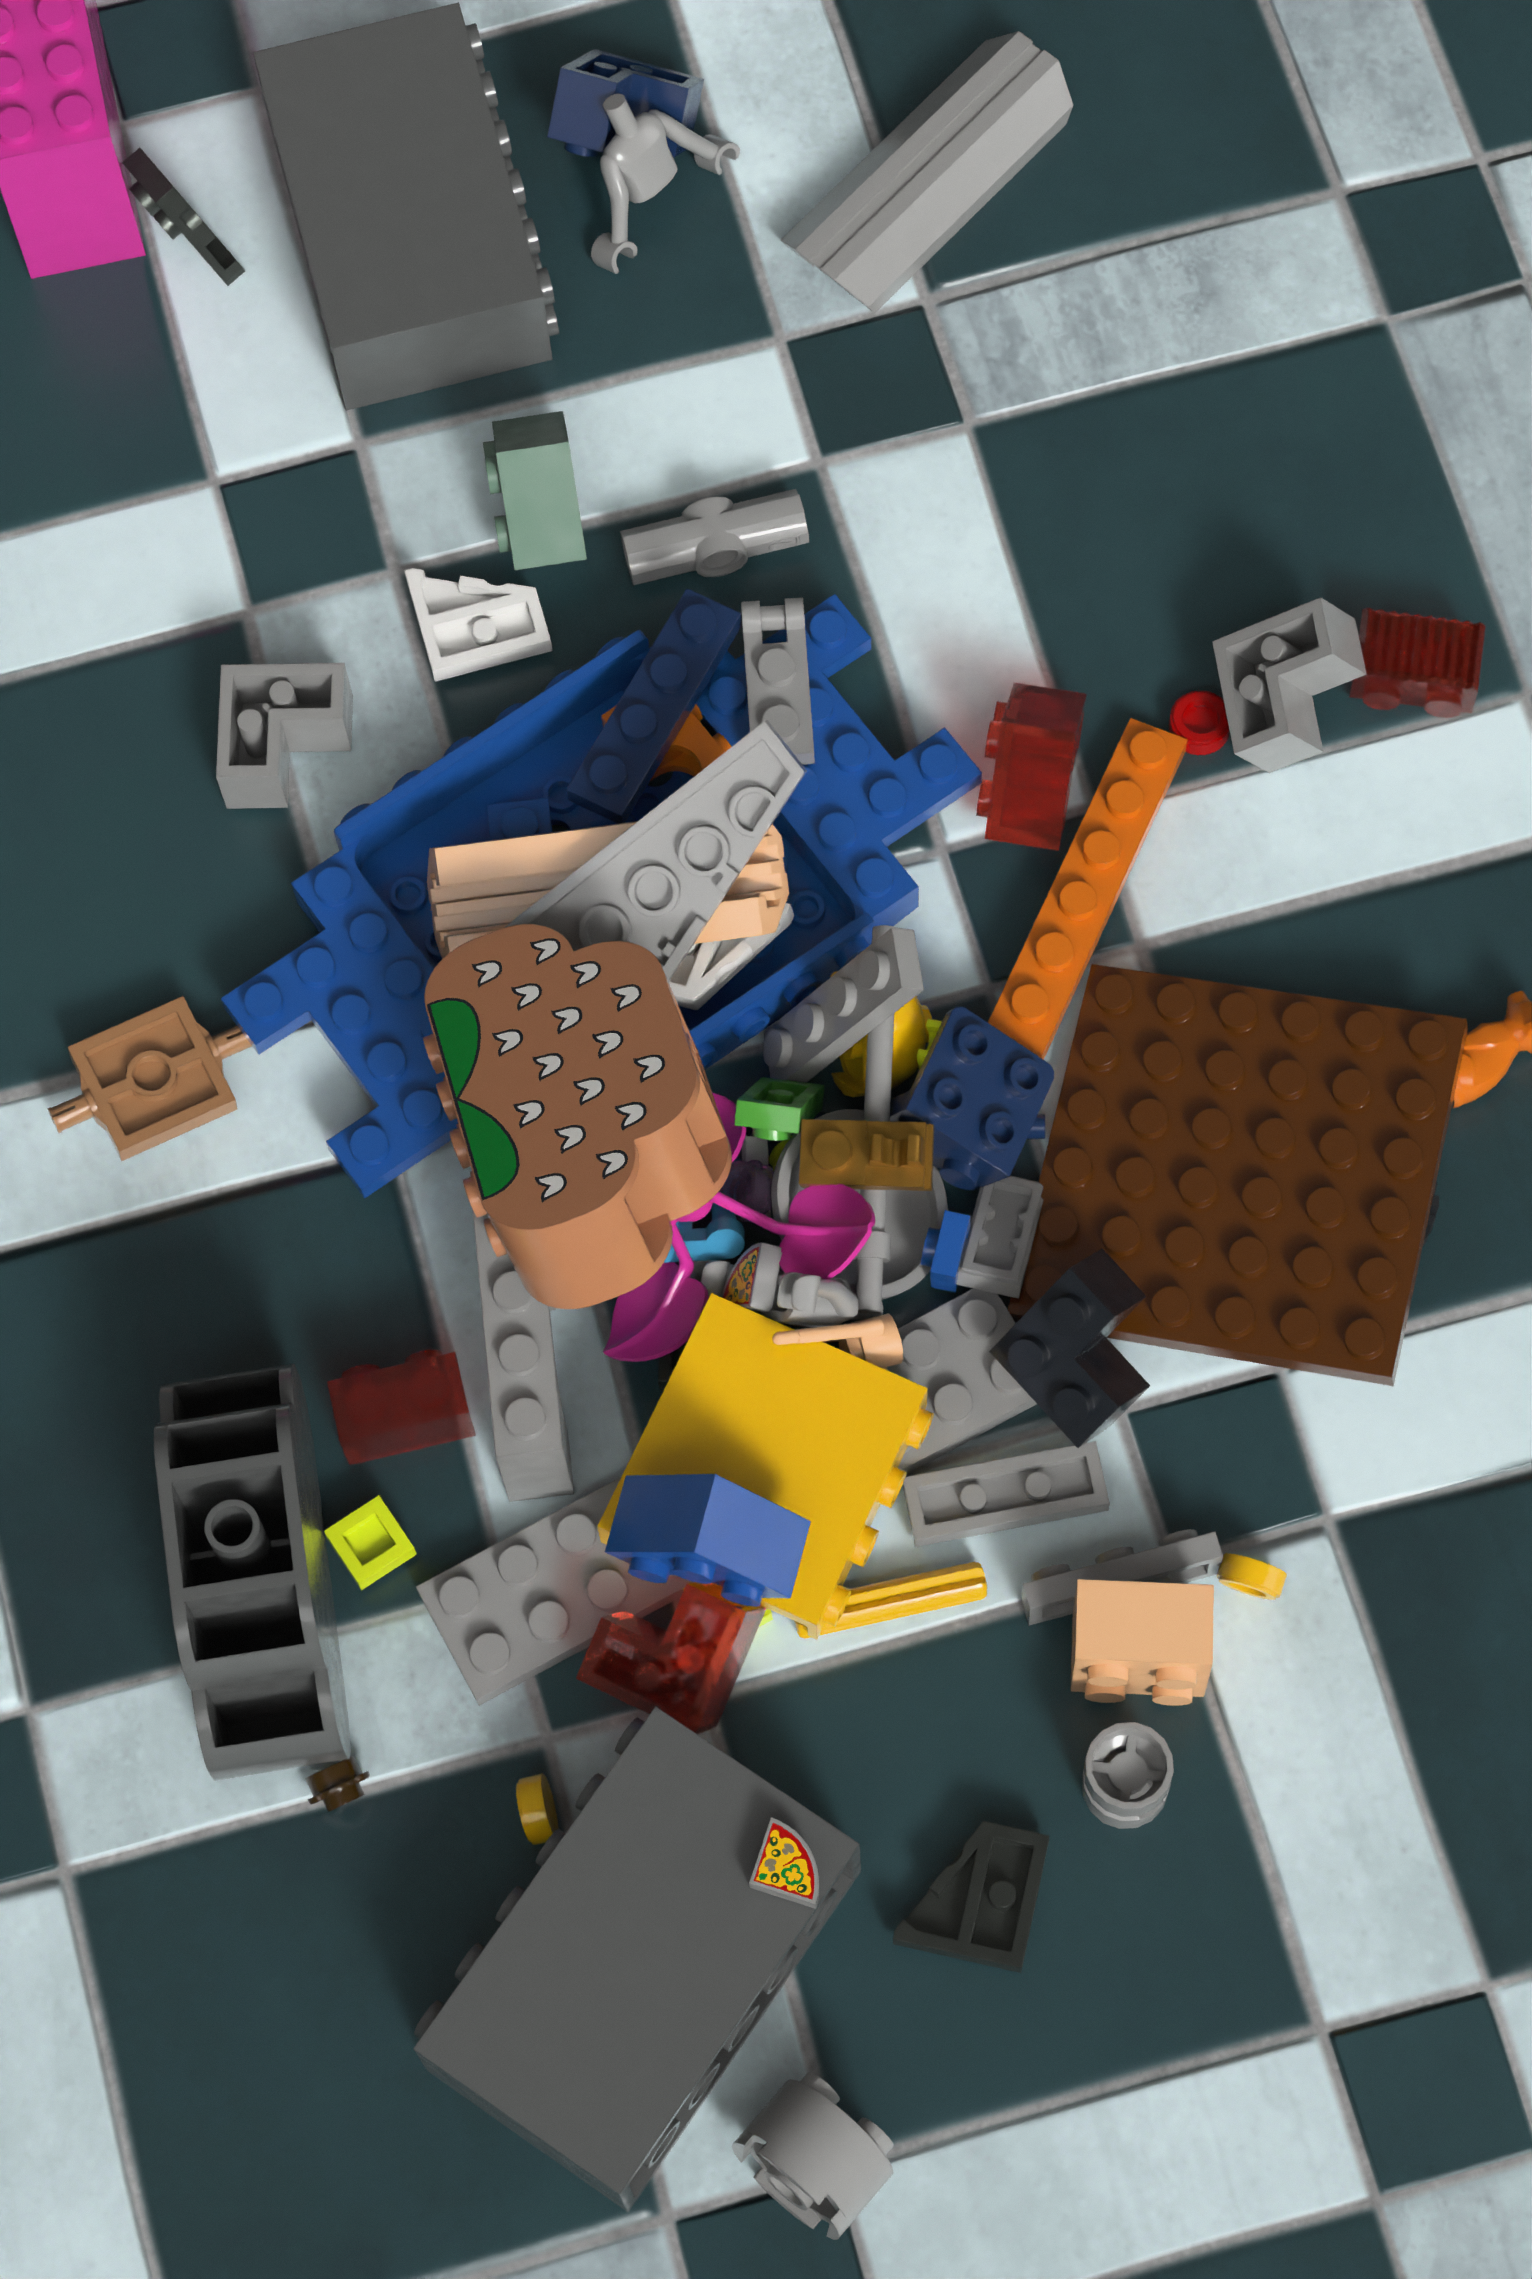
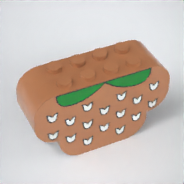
[423,924,732,1309]

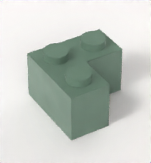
[483,411,587,570]

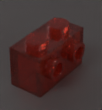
[327,1350,476,1465]

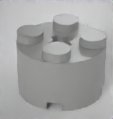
[732,2072,894,2240]

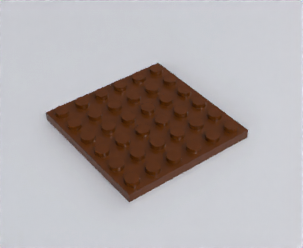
[1008,964,1468,1386]

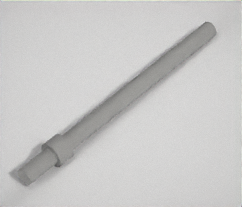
[853,925,897,1313]

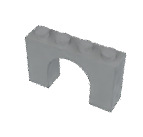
[472,1209,574,1502]

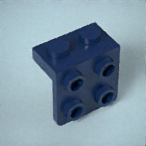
[890,1007,1054,1191]

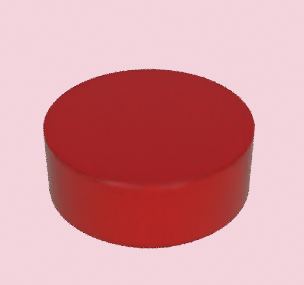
[1169,691,1230,755]

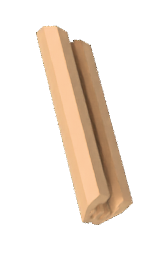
[427,821,789,959]

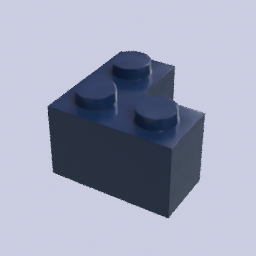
[547,49,704,158]

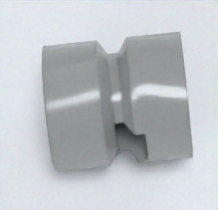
[1082,1722,1174,1829]

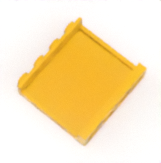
[597,1293,934,1640]

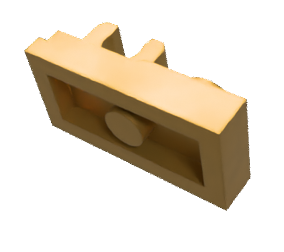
[799,1119,934,1191]

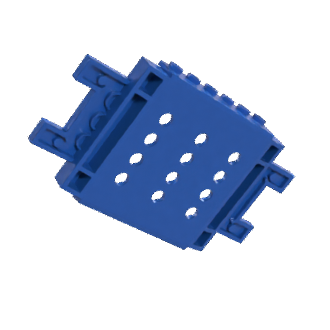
[221,594,982,1199]

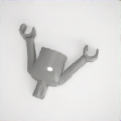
[591,94,740,274]
[689,1260,883,1328]

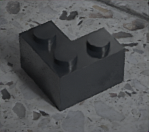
[989,1248,1150,1448]

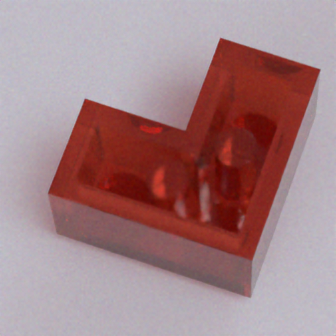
[976,683,1087,851]
[576,1582,767,1735]

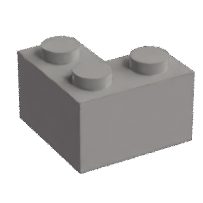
[1212,597,1367,773]
[216,663,353,809]

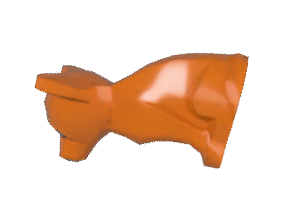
[1452,991,1532,1108]

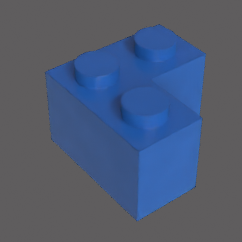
[605,1474,811,1607]

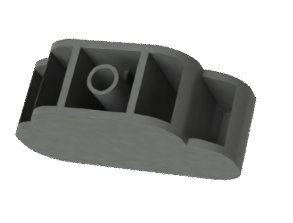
[154,1363,351,1781]

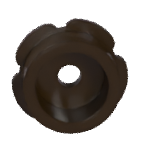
[305,1755,370,1812]

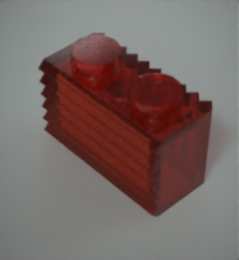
[1349,607,1486,718]

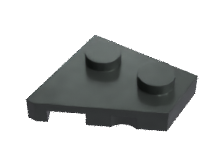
[122,147,245,286]
[893,1821,1050,1973]

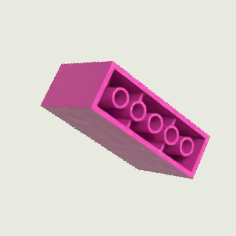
[0,0,146,279]

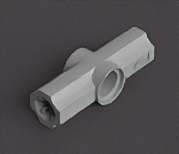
[620,489,809,585]

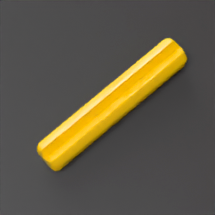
[794,1561,987,1638]

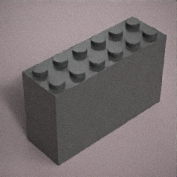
[253,2,559,411]
[413,1706,861,2212]

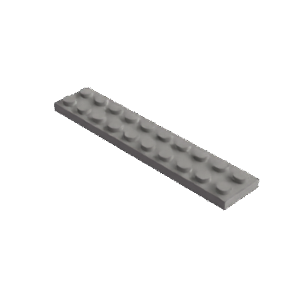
[416,1288,1037,1706]

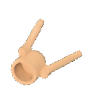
[772,1313,903,1370]

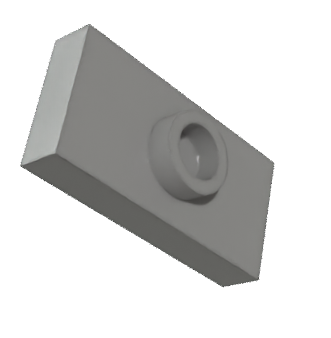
[957,1176,1044,1299]

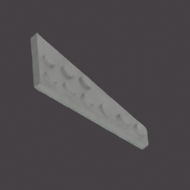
[504,720,807,982]

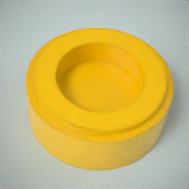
[1216,1553,1287,1600]
[516,1773,559,1845]

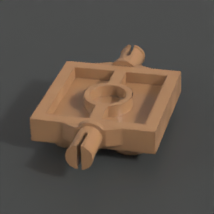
[47,996,253,1161]

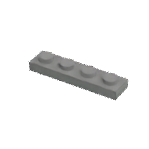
[763,927,924,1083]

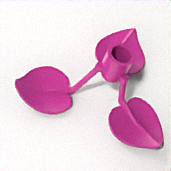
[603,1093,875,1362]

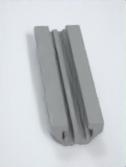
[781,31,1073,313]

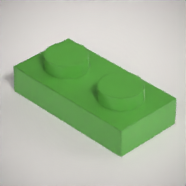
[735,1077,824,1141]

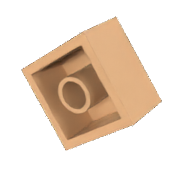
[1071,1579,1214,1706]

